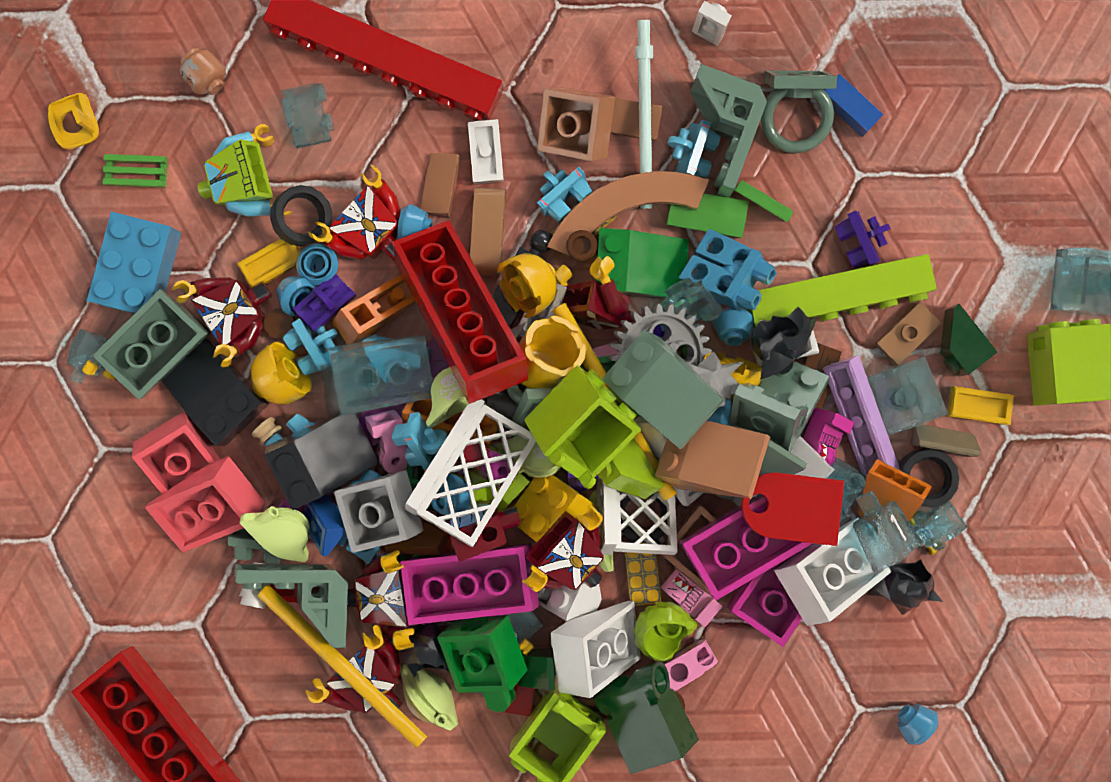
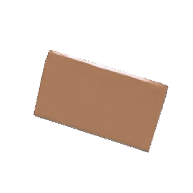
[611,98,663,141]
[420,153,460,218]

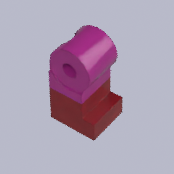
[453,443,514,489]

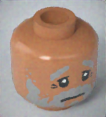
[179,48,226,95]

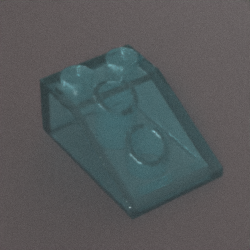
[1050,247,1111,317]
[326,335,433,416]

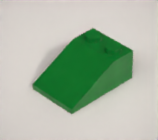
[595,228,689,300]

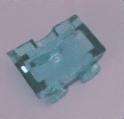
[282,82,334,149]
[651,278,723,331]

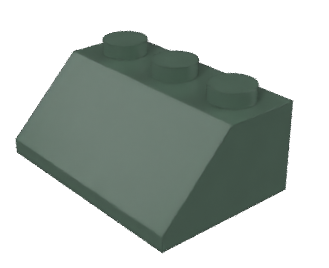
[92,289,211,400]

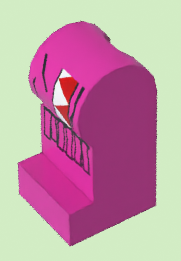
[803,408,854,466]

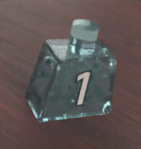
[853,490,922,572]

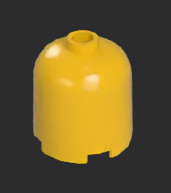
[518,316,586,389]

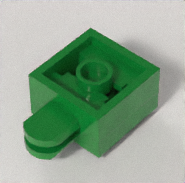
[437,615,528,712]

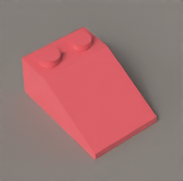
[132,411,220,494]
[145,456,265,552]

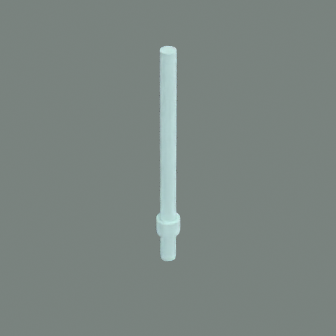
[635,20,653,209]

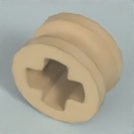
[252,417,283,447]

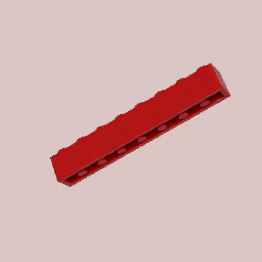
[263,0,503,121]

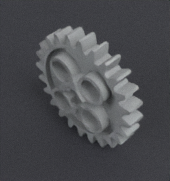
[609,303,712,366]

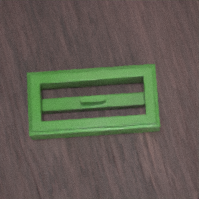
[103,154,168,188]
[734,181,793,222]

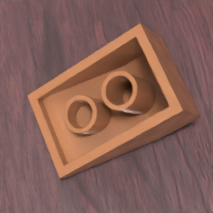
[655,421,770,499]

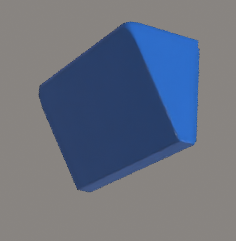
[824,74,884,137]
[303,495,346,556]

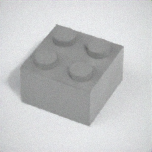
[334,470,424,553]

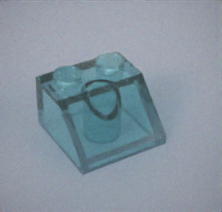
[867,356,948,435]

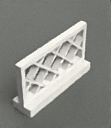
[405,399,536,547]
[597,477,678,555]

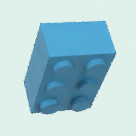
[87,211,182,314]

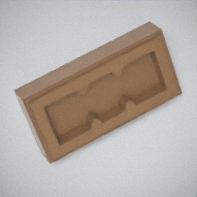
[875,301,942,366]

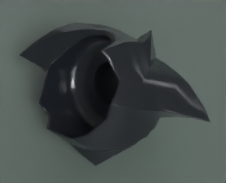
[751,307,817,380]
[867,559,943,615]
[401,622,450,677]

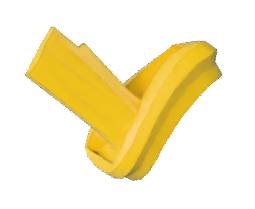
[48,93,99,150]

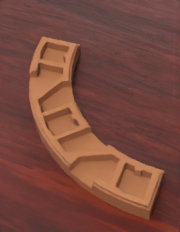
[547,171,709,258]

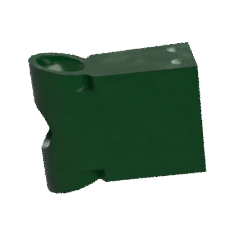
[593,661,699,774]

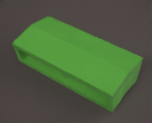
[666,193,749,238]

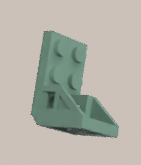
[690,64,767,198]
[729,361,830,453]
[234,564,348,648]

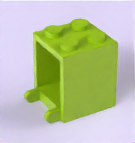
[1027,319,1111,406]
[524,365,642,489]
[509,683,606,782]

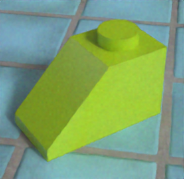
[598,438,665,499]

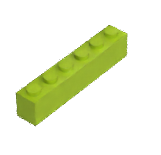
[746,254,937,328]

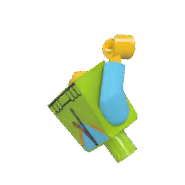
[198,124,292,217]

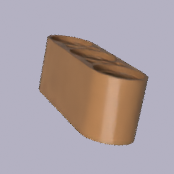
[470,188,506,277]

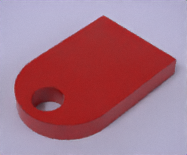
[741,472,844,546]

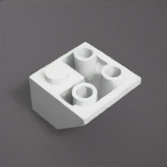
[538,582,602,621]

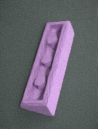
[823,355,899,481]

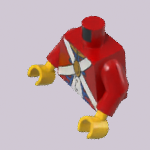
[309,165,401,261]

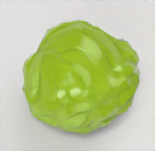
[634,602,698,662]

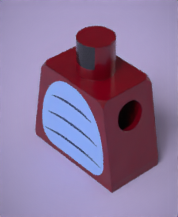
[447,500,522,562]

